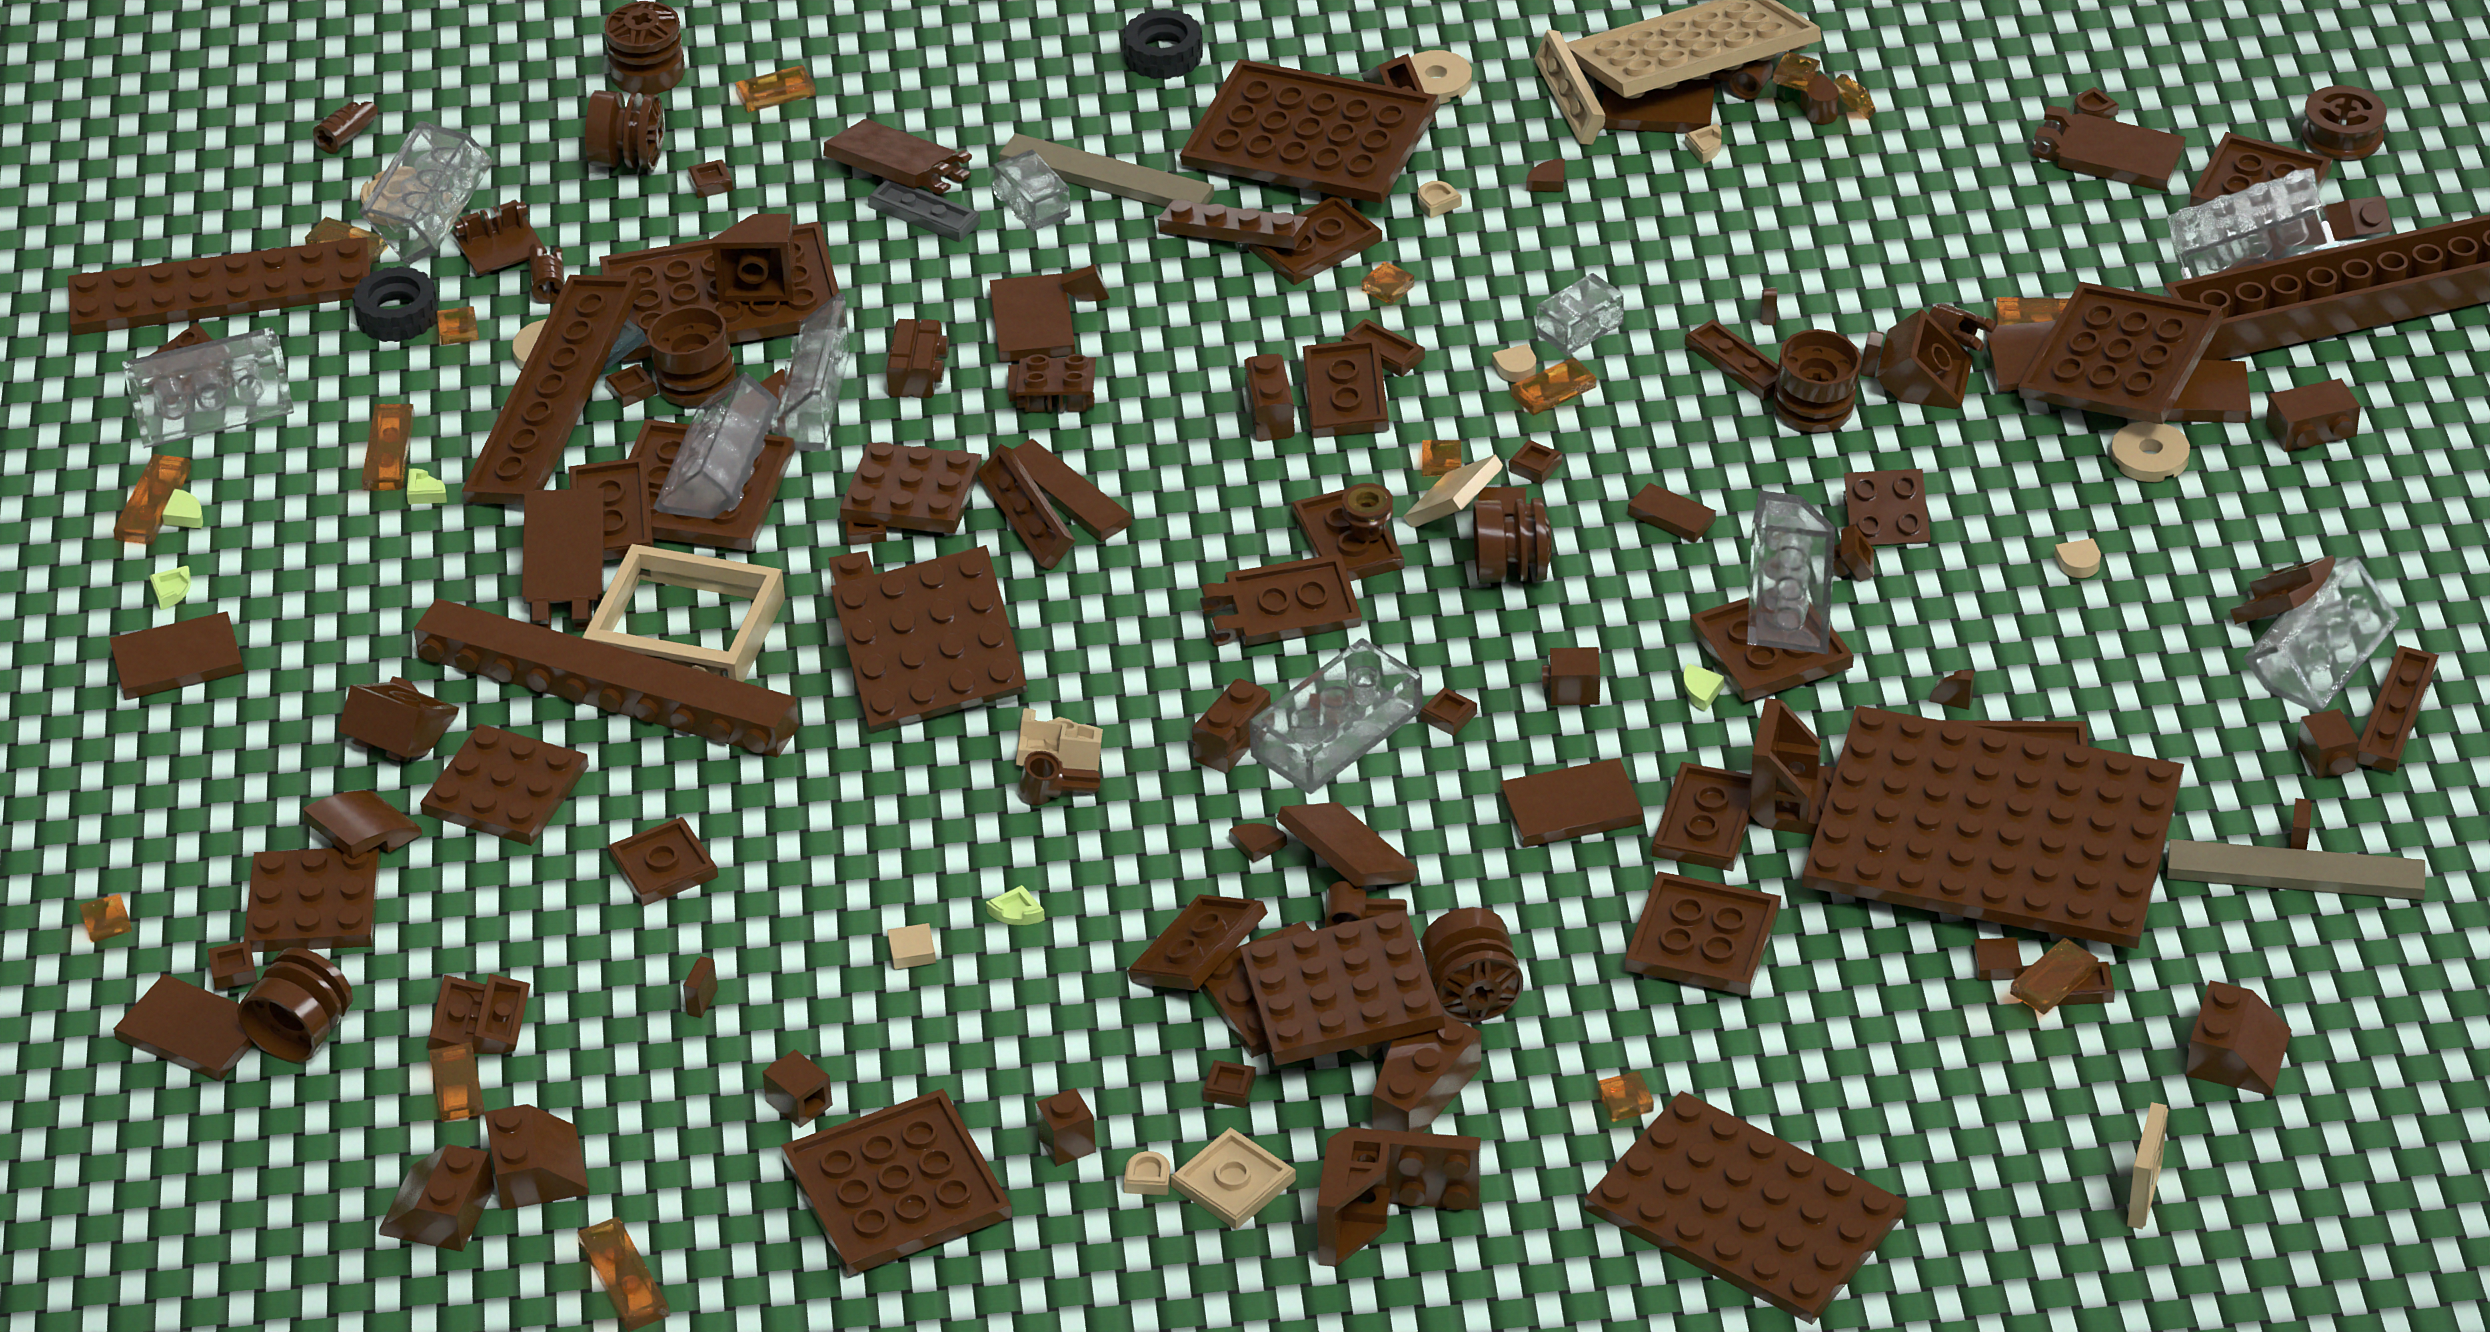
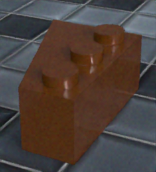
[1372,1014,1481,1133]

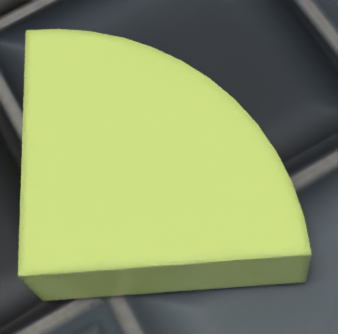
[407,469,447,504]
[162,489,203,529]
[150,566,191,610]
[1683,663,1724,711]
[986,885,1045,925]

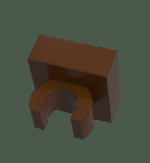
[1829,524,1874,582]

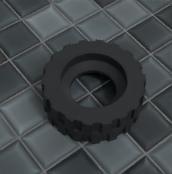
[1123,9,1203,79]
[352,266,439,342]

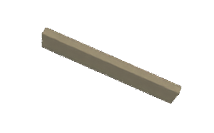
[999,133,1215,208]
[2167,839,2425,900]

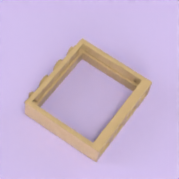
[582,544,785,682]

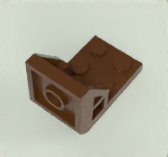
[1750,698,1836,835]
[1317,1127,1481,1267]

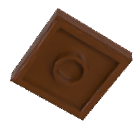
[607,816,718,907]

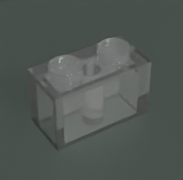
[992,149,1071,232]
[1537,273,1624,356]

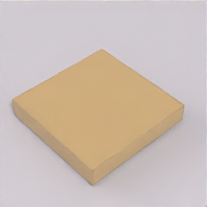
[1403,454,1503,527]
[2127,1102,2168,1229]
[1171,1127,1296,1230]

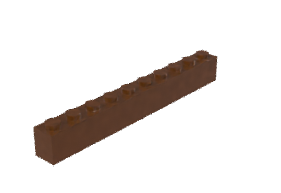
[414,598,799,758]

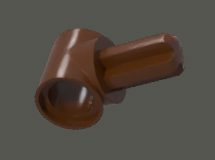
[1707,60,1773,100]
[1018,751,1100,805]
[1325,881,1407,928]

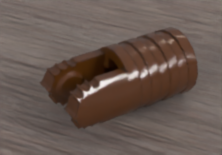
[313,101,378,154]
[529,243,565,304]
[1929,303,1997,352]

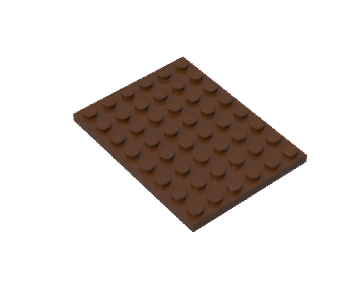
[1802,705,2184,949]

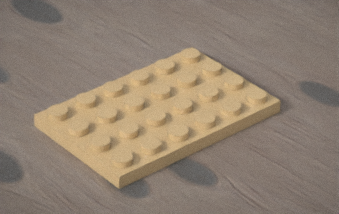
[1566,0,1821,99]

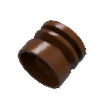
[604,1,685,95]
[585,90,665,170]
[647,306,737,406]
[1773,329,1861,433]
[1473,497,1552,584]
[1420,907,1523,1023]
[237,948,353,1063]

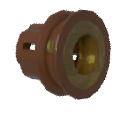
[1342,483,1393,541]

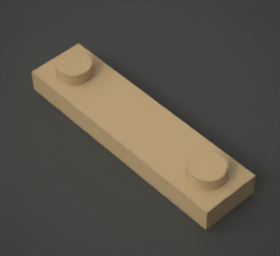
[1534,30,1606,145]

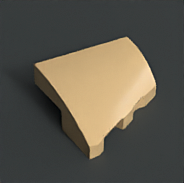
[1016,708,1103,771]

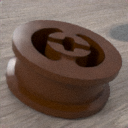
[2301,85,2387,160]

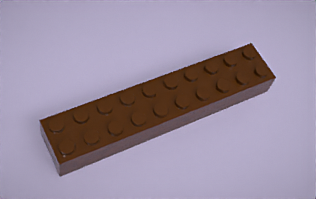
[2163,214,2490,360]

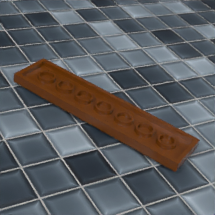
[68,237,371,336]
[462,275,642,505]

